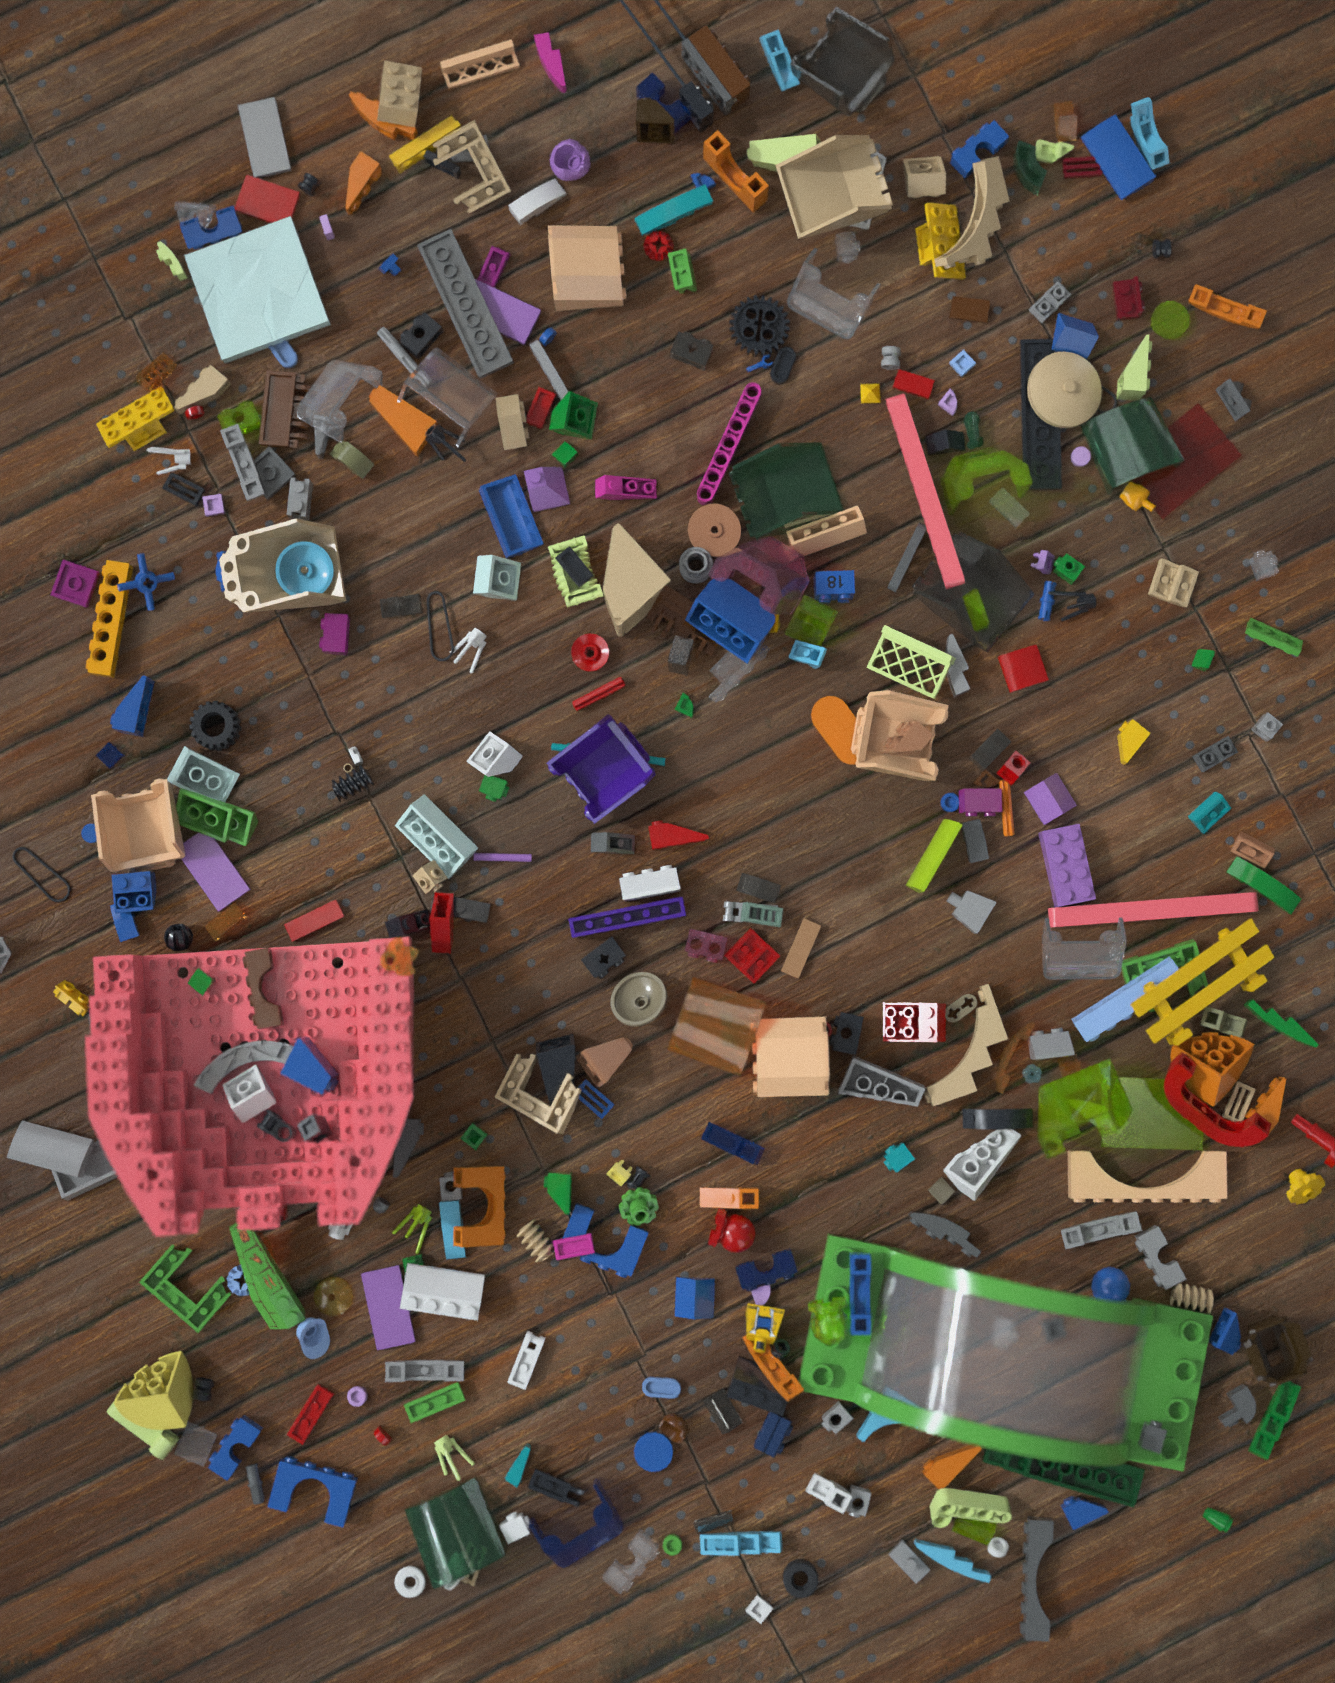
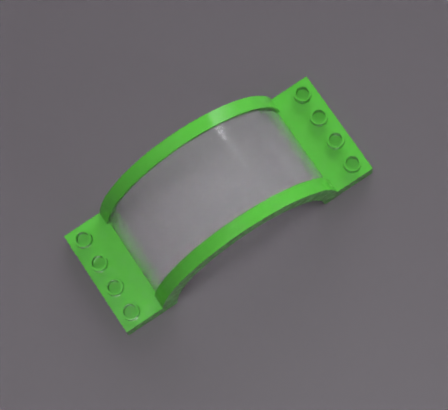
[798,1233,1213,1471]

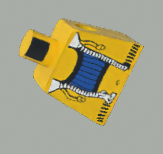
[746,1303,784,1353]

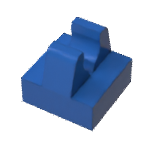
[378,254,401,276]

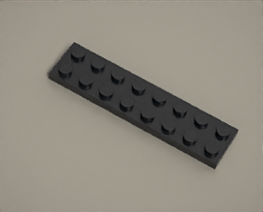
[1020,339,1062,490]

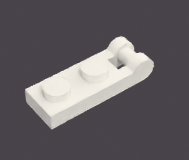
[507,1331,545,1390]

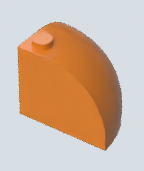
[1171,1032,1254,1107]

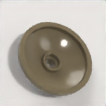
[611,972,667,1027]

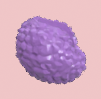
[550,139,591,181]

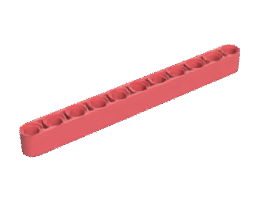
[886,393,965,589]
[1048,892,1259,928]

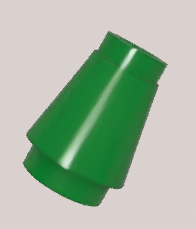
[1202,1506,1233,1533]

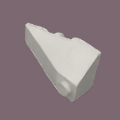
[944,1129,1021,1201]

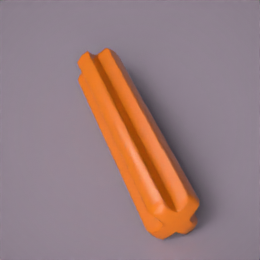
[999,780,1015,836]

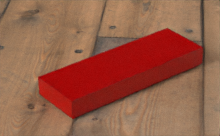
[284,900,345,942]
[287,1384,335,1445]

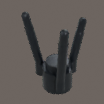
[425,424,466,462]
[1048,591,1096,621]

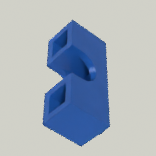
[950,120,1009,179]
[180,205,242,249]
[208,1415,263,1481]

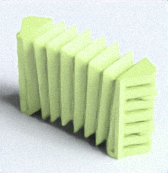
[548,536,603,608]

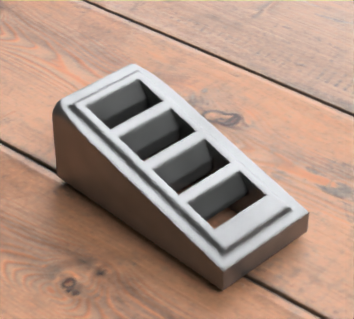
[314,416,332,459]

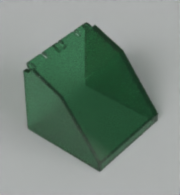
[729,442,844,540]

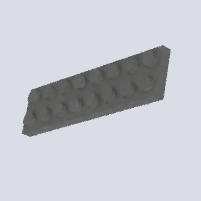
[417,229,514,379]

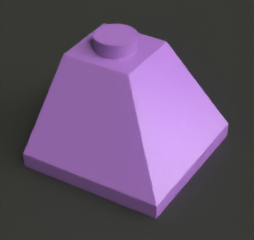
[524,467,570,512]

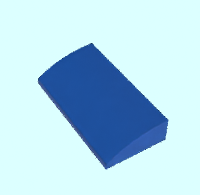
[1081,114,1156,200]
[479,474,544,559]

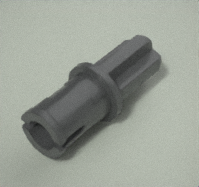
[245,1464,265,1505]

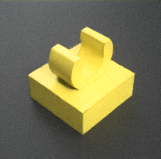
[607,1160,632,1186]

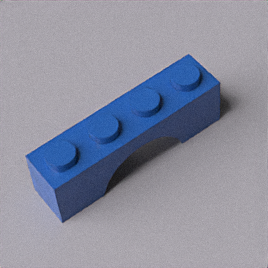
[849,1252,871,1335]

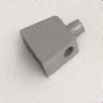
[946,891,996,934]

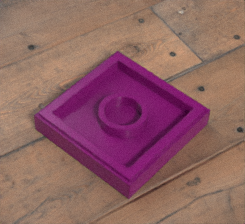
[50,560,100,608]

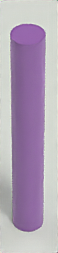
[474,853,532,862]

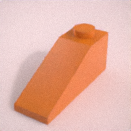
[922,1444,982,1490]

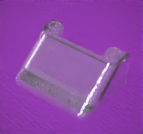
[296,360,383,443]

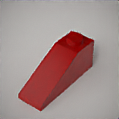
[648,820,709,850]

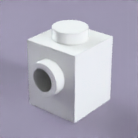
[500,1512,532,1544]

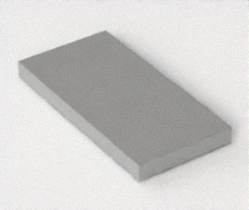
[238,97,291,178]

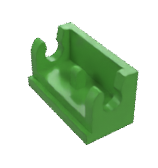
[668,249,697,293]

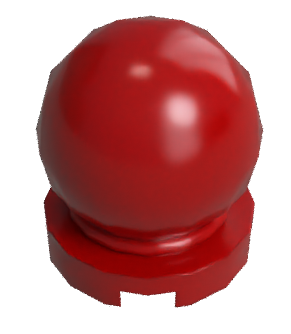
[708,1208,756,1253]

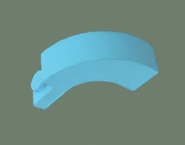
[1130,97,1169,170]

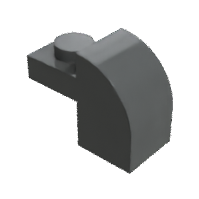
[1218,1384,1256,1427]

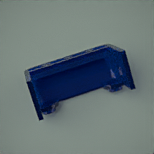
[528,1478,623,1568]

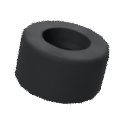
[783,1559,818,1598]

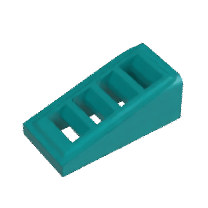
[505,1443,531,1488]

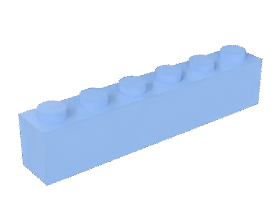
[1071,957,1178,1042]

